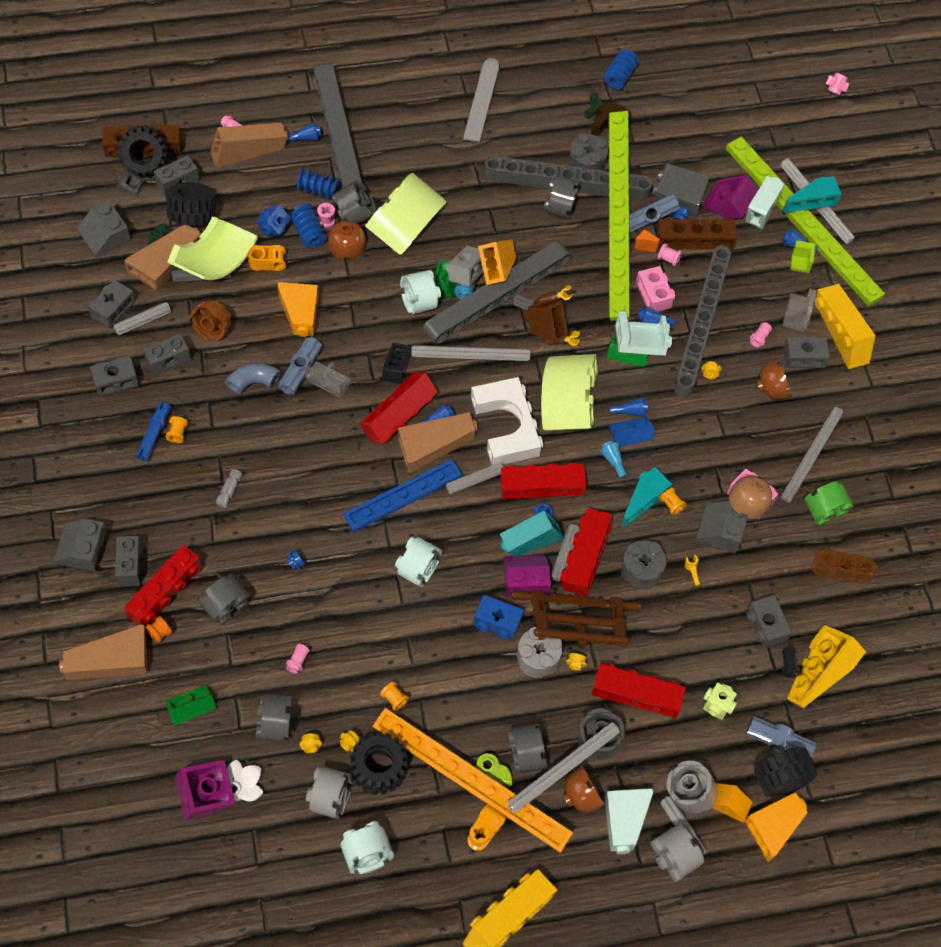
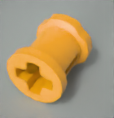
[165,416,188,443]
[660,488,687,515]
[380,681,409,711]

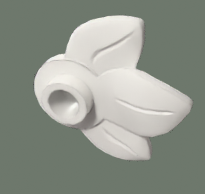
[227,760,263,802]

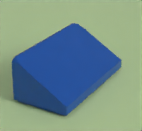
[609,417,654,447]

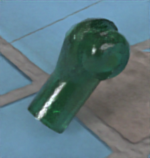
[584,93,602,119]
[147,224,171,246]

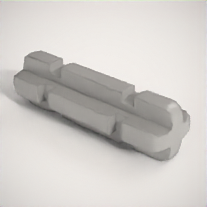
[216,469,242,508]

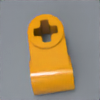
[248,245,286,271]
[468,804,506,851]

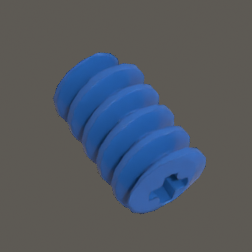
[603,50,639,91]
[297,168,340,200]
[291,204,326,248]

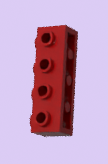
[359,372,438,444]
[500,463,586,499]
[560,508,613,597]
[124,545,202,626]
[591,663,686,719]

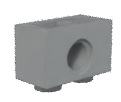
[447,246,484,286]

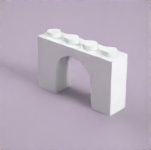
[471,377,543,465]

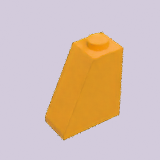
[478,239,516,285]
[278,282,318,337]
[745,792,808,862]

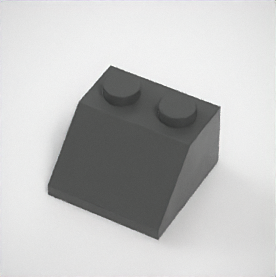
[77,200,131,258]
[695,501,748,553]
[53,519,107,572]

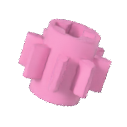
[826,73,850,95]

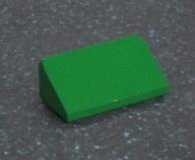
[434,260,457,299]
[607,337,648,367]
[165,684,216,725]

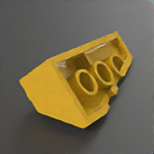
[787,625,866,708]

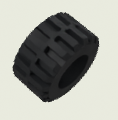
[117,125,168,176]
[166,182,216,225]
[350,732,407,795]
[754,747,818,797]

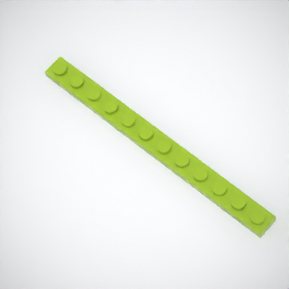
[609,111,630,321]
[726,137,885,307]

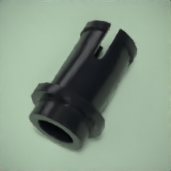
[782,648,800,678]

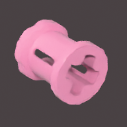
[317,203,335,228]
[657,243,682,267]

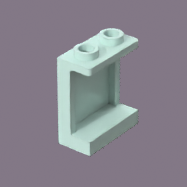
[615,311,672,356]

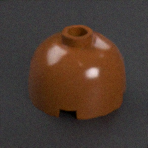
[327,220,366,260]
[190,300,231,341]
[757,359,792,400]
[563,766,605,813]

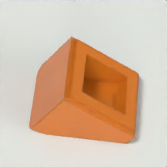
[634,229,660,252]

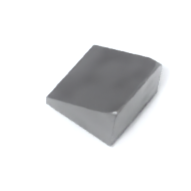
[115,171,144,196]

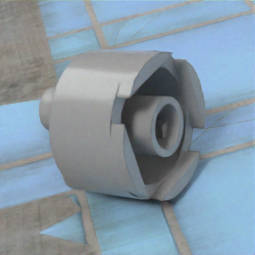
[516,627,562,678]
[666,761,717,813]
[306,767,352,819]
[650,825,704,882]

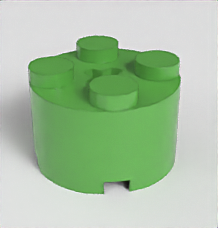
[804,481,854,526]

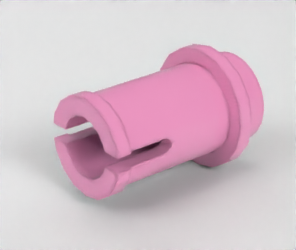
[221,115,242,127]
[750,322,772,347]
[286,644,310,674]

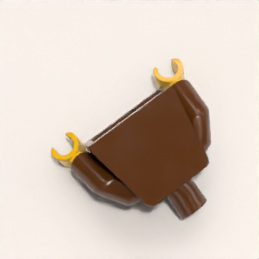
[524,285,580,346]

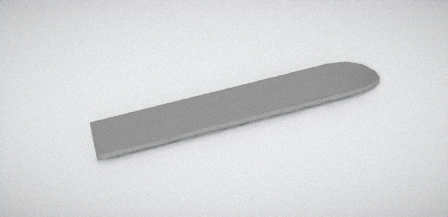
[463,58,499,143]

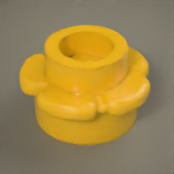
[702,361,721,379]
[565,653,587,671]
[340,730,359,752]
[299,733,322,753]

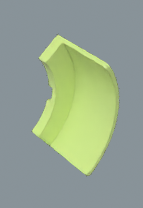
[365,173,447,255]
[167,216,258,280]
[541,354,598,430]

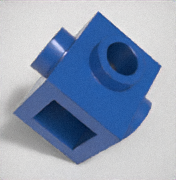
[256,204,291,237]

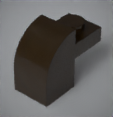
[590,103,632,137]

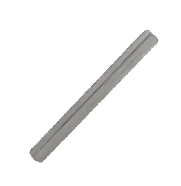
[781,158,855,244]
[412,345,530,361]
[781,407,843,503]
[507,722,620,813]

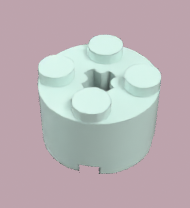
[400,270,441,314]
[395,537,442,587]
[340,822,394,874]

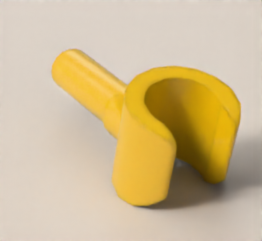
[685,555,700,586]

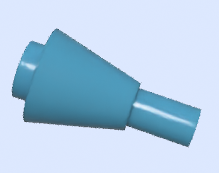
[454,278,478,300]
[600,441,627,478]

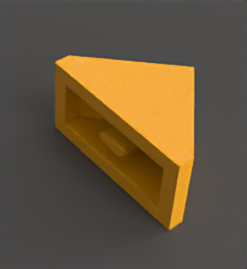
[712,783,753,823]

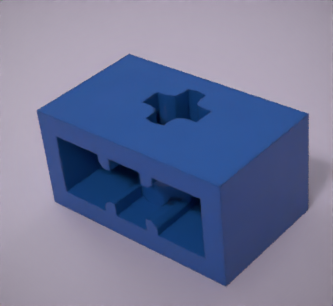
[473,595,524,640]

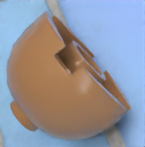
[729,476,772,519]

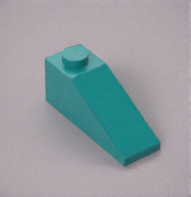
[783,176,842,213]
[621,467,672,529]

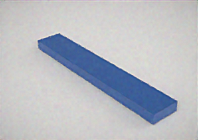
[343,459,463,533]

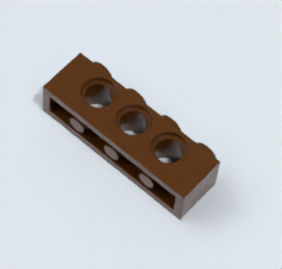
[102,124,181,157]
[656,218,737,249]

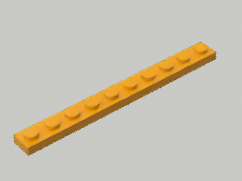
[372,708,573,853]

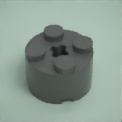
[568,133,608,170]
[544,176,579,219]
[333,180,377,225]
[621,541,666,590]
[198,574,249,625]
[256,694,293,741]
[577,708,625,760]
[508,724,548,774]

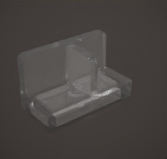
[783,289,817,333]
[305,361,351,398]

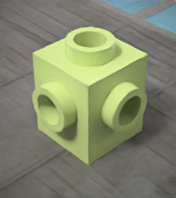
[703,683,737,720]

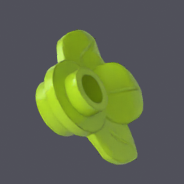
[475,753,512,786]

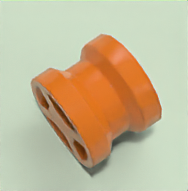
[145,616,172,644]

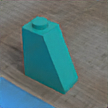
[500,510,564,556]

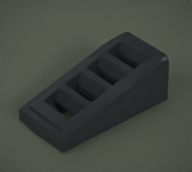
[382,342,412,384]

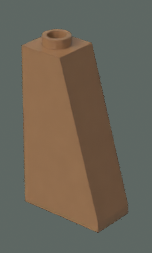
[210,123,288,167]
[125,225,201,291]
[398,412,478,473]
[59,625,147,680]

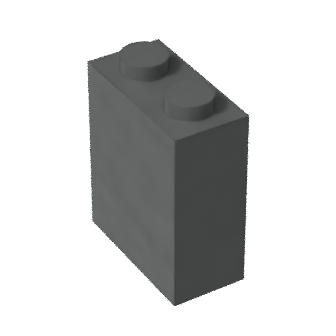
[652,163,710,216]

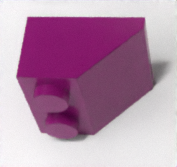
[702,175,758,219]
[503,555,551,597]
[174,760,236,821]

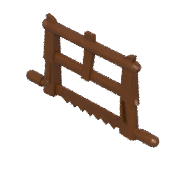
[510,590,642,648]

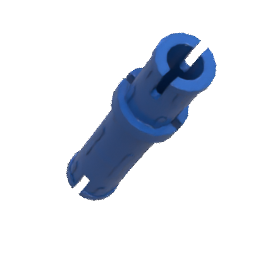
[136,402,171,462]

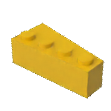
[815,284,876,369]
[463,870,557,947]

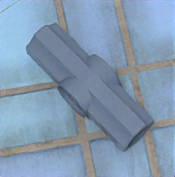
[630,194,680,232]
[278,337,322,395]
[746,717,816,758]

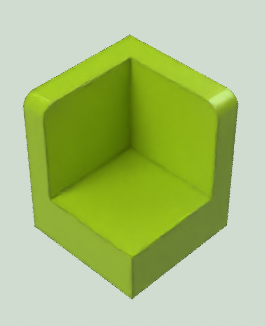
[790,240,815,273]

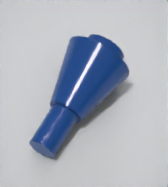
[287,122,322,142]
[782,228,818,254]
[638,305,675,327]
[610,397,648,417]
[420,404,454,423]

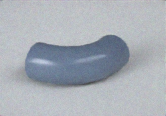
[224,363,281,394]

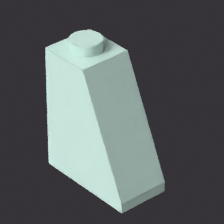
[746,176,784,229]
[605,789,653,854]

